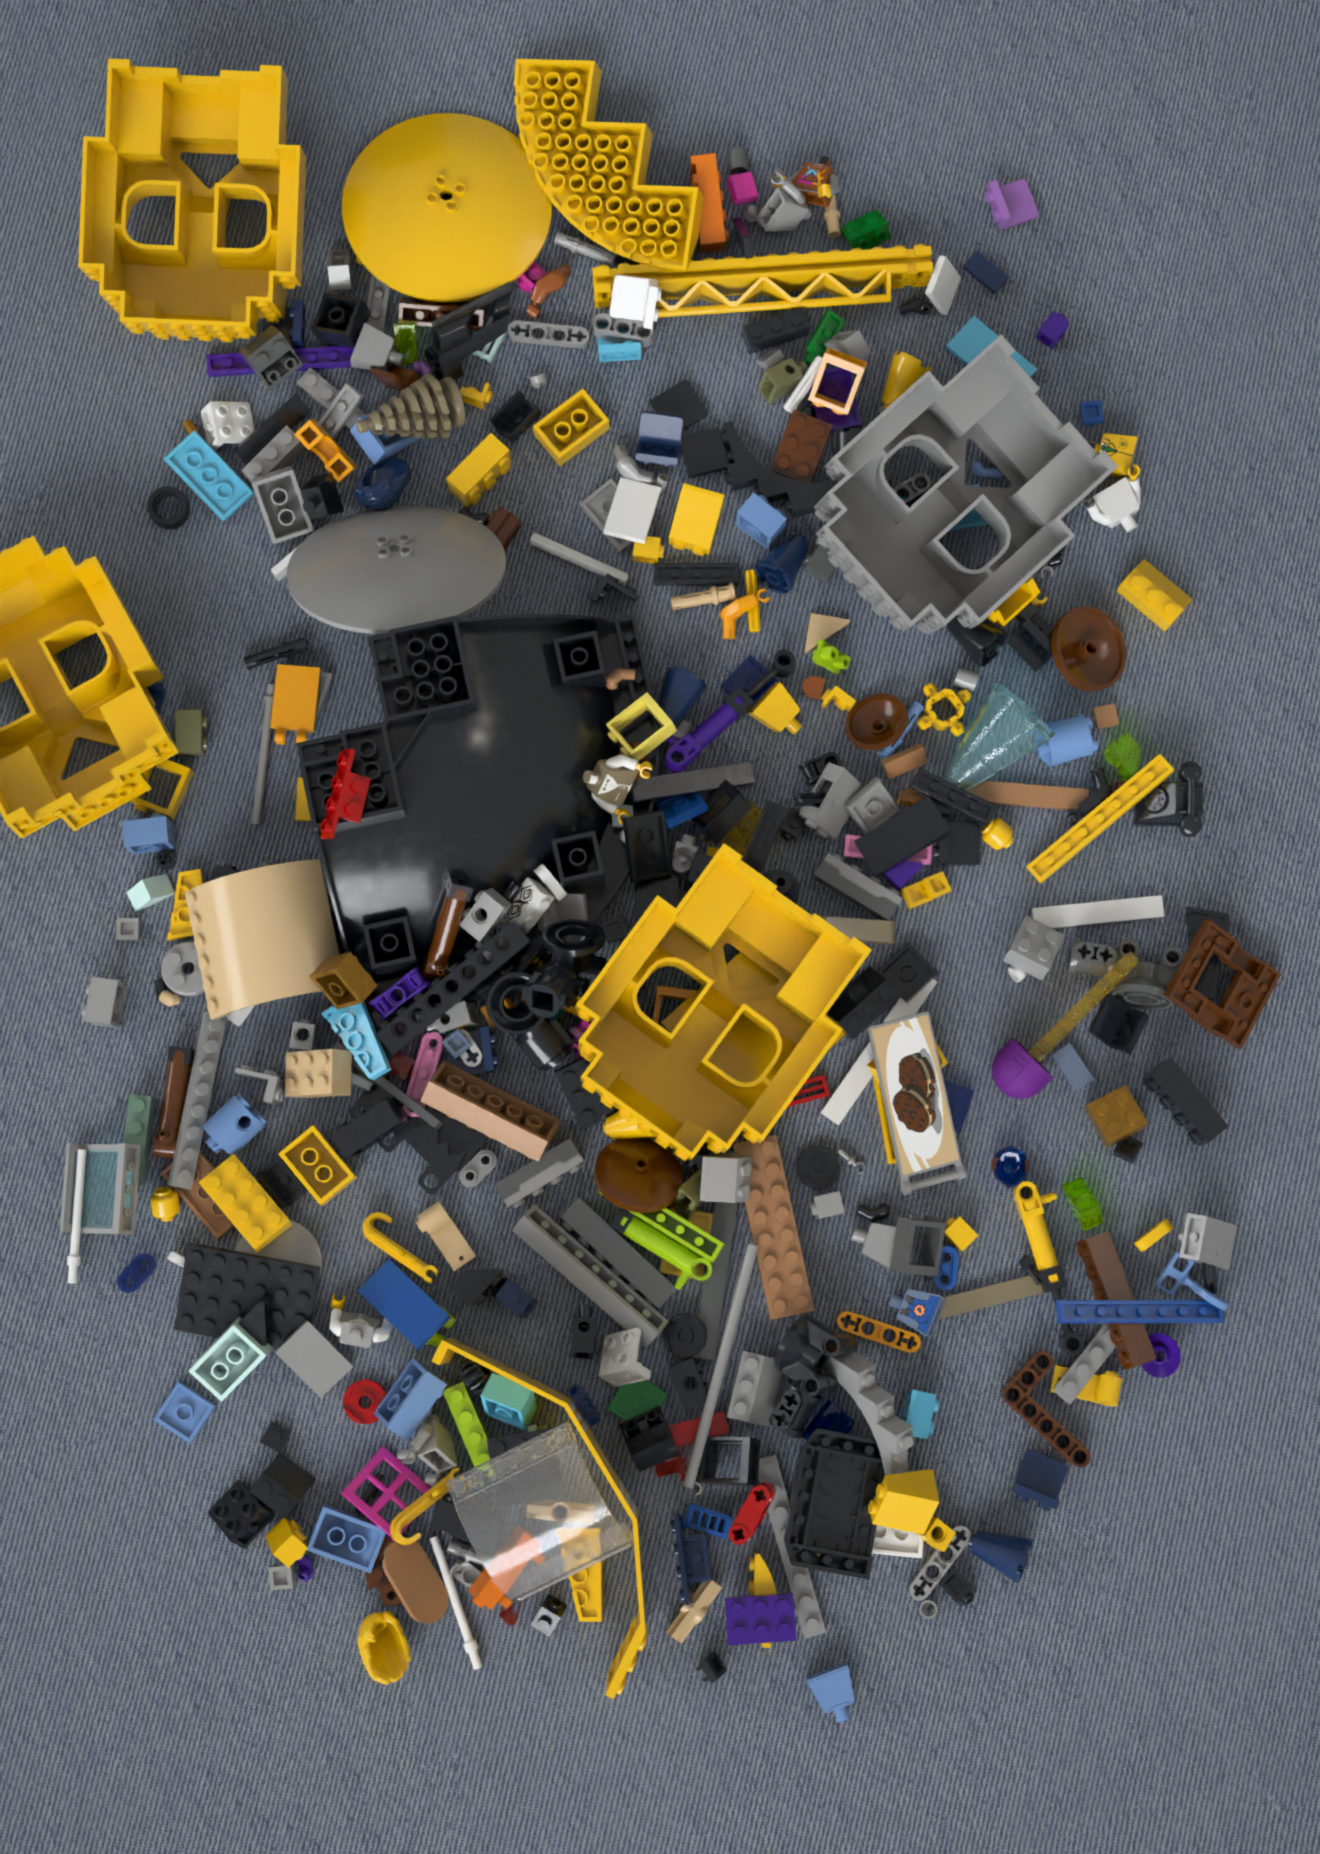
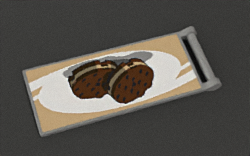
[868,1012,966,1195]

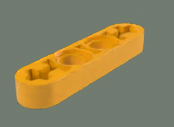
[836,1311,921,1353]

